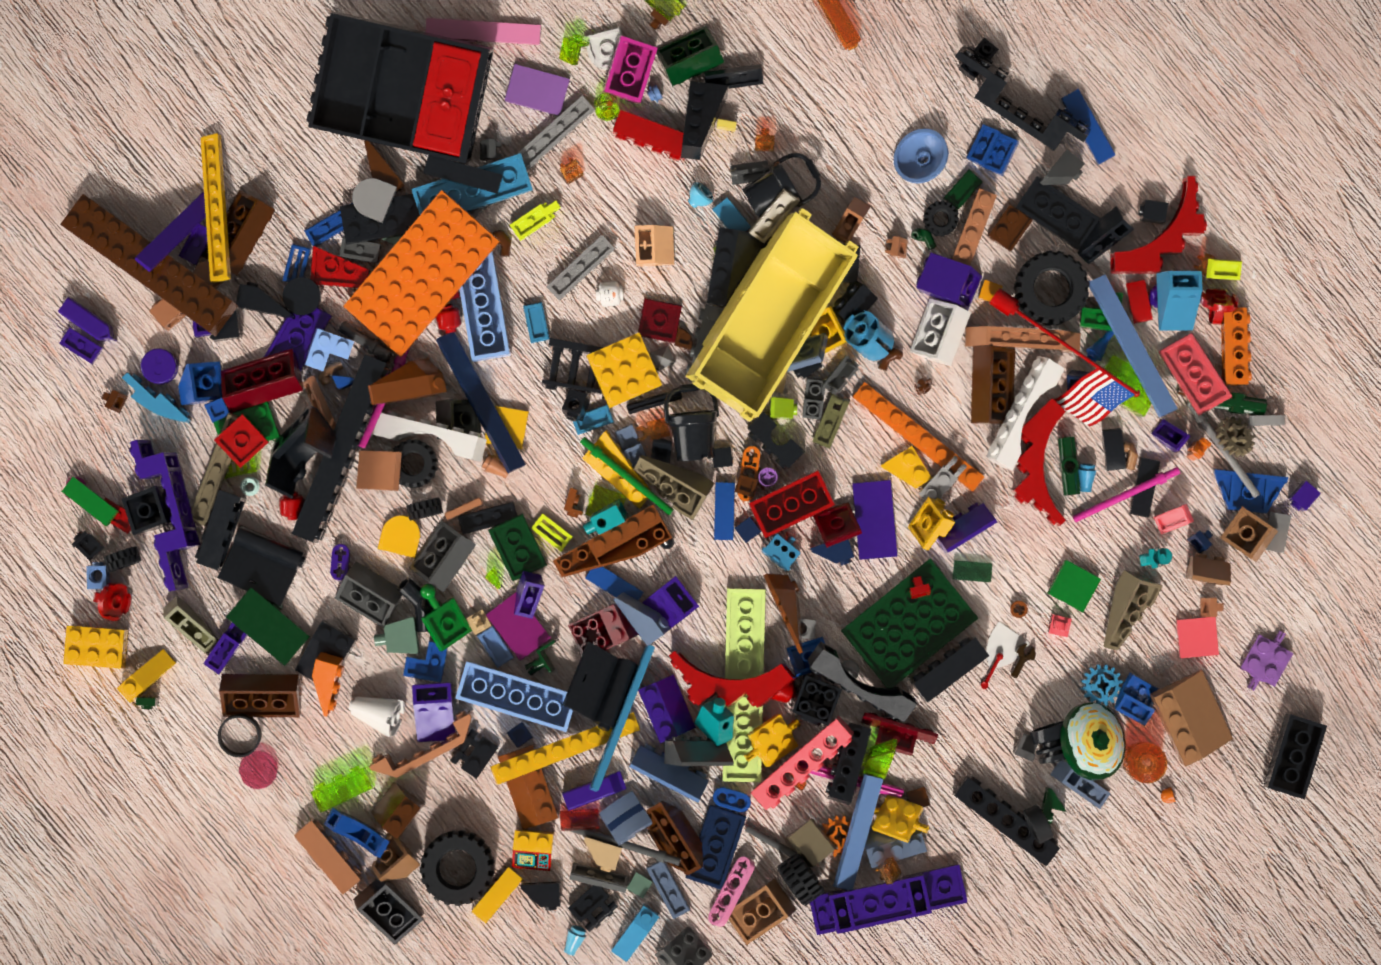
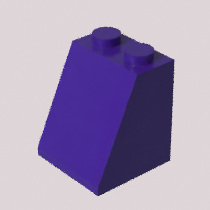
[916,253,982,311]

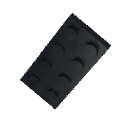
[1016,176,1101,250]
[340,194,419,245]

